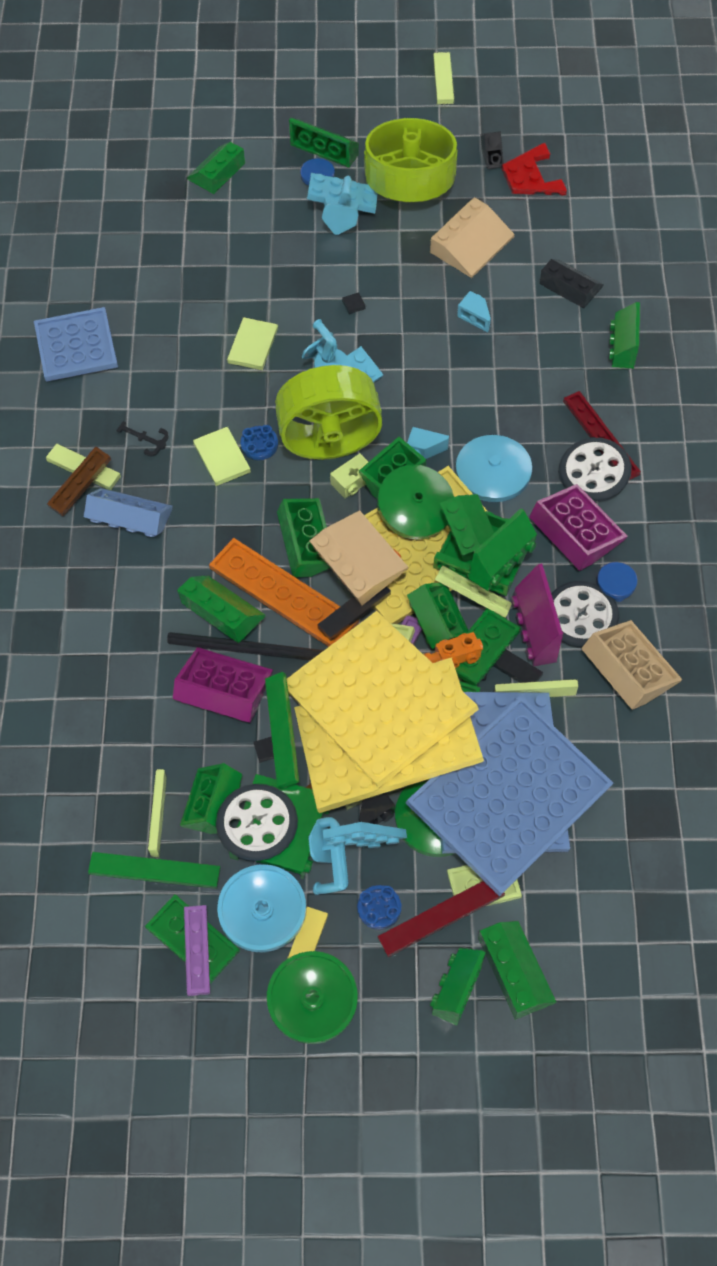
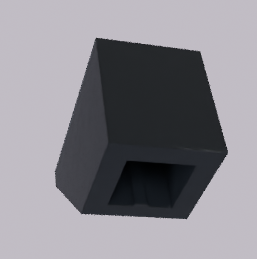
[480,131,504,169]
[358,793,395,825]

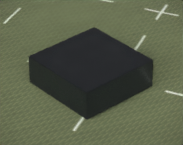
[342,292,366,314]
[253,736,274,763]

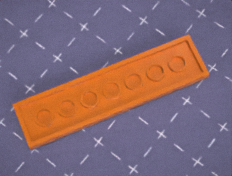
[209,538,359,647]

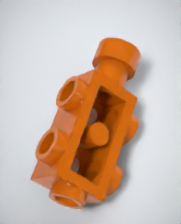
[423,632,483,669]

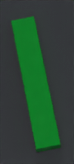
[265,672,299,789]
[88,852,221,889]

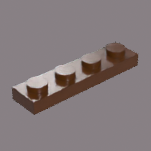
[47,446,112,516]

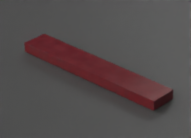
[563,391,641,480]
[378,881,505,957]

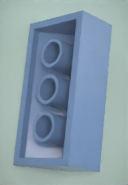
[84,488,173,537]

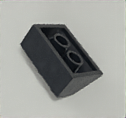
[539,259,604,309]

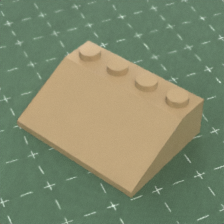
[430,197,514,278]
[310,510,409,606]
[582,620,682,709]

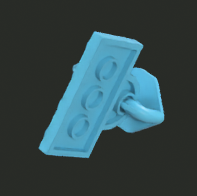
[307,173,378,235]
[301,319,383,383]
[309,817,407,895]

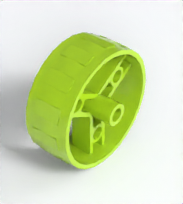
[364,118,457,202]
[275,365,382,460]

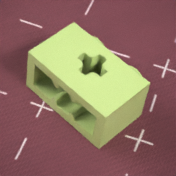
[330,454,368,498]

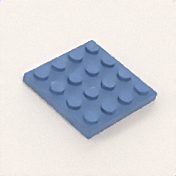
[34,307,118,381]

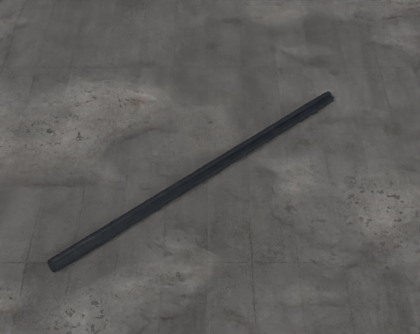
[167,632,487,681]

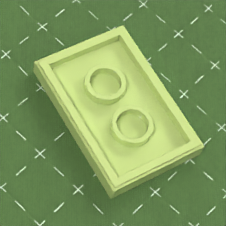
[227,317,278,370]
[193,427,251,486]
[447,865,522,906]

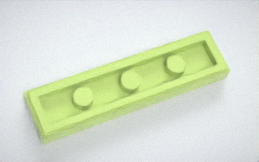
[434,52,454,104]
[46,444,121,490]
[435,566,512,617]
[494,680,578,697]
[148,769,167,857]

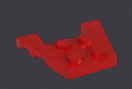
[502,143,567,195]

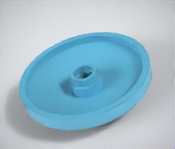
[456,435,532,502]
[217,865,306,952]

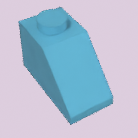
[457,291,491,333]
[407,427,449,459]

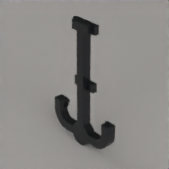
[116,421,169,457]

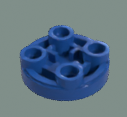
[301,158,335,186]
[240,425,278,460]
[597,562,637,602]
[357,885,401,930]

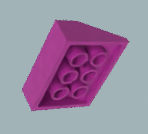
[529,484,628,570]
[511,563,563,666]
[173,647,273,723]

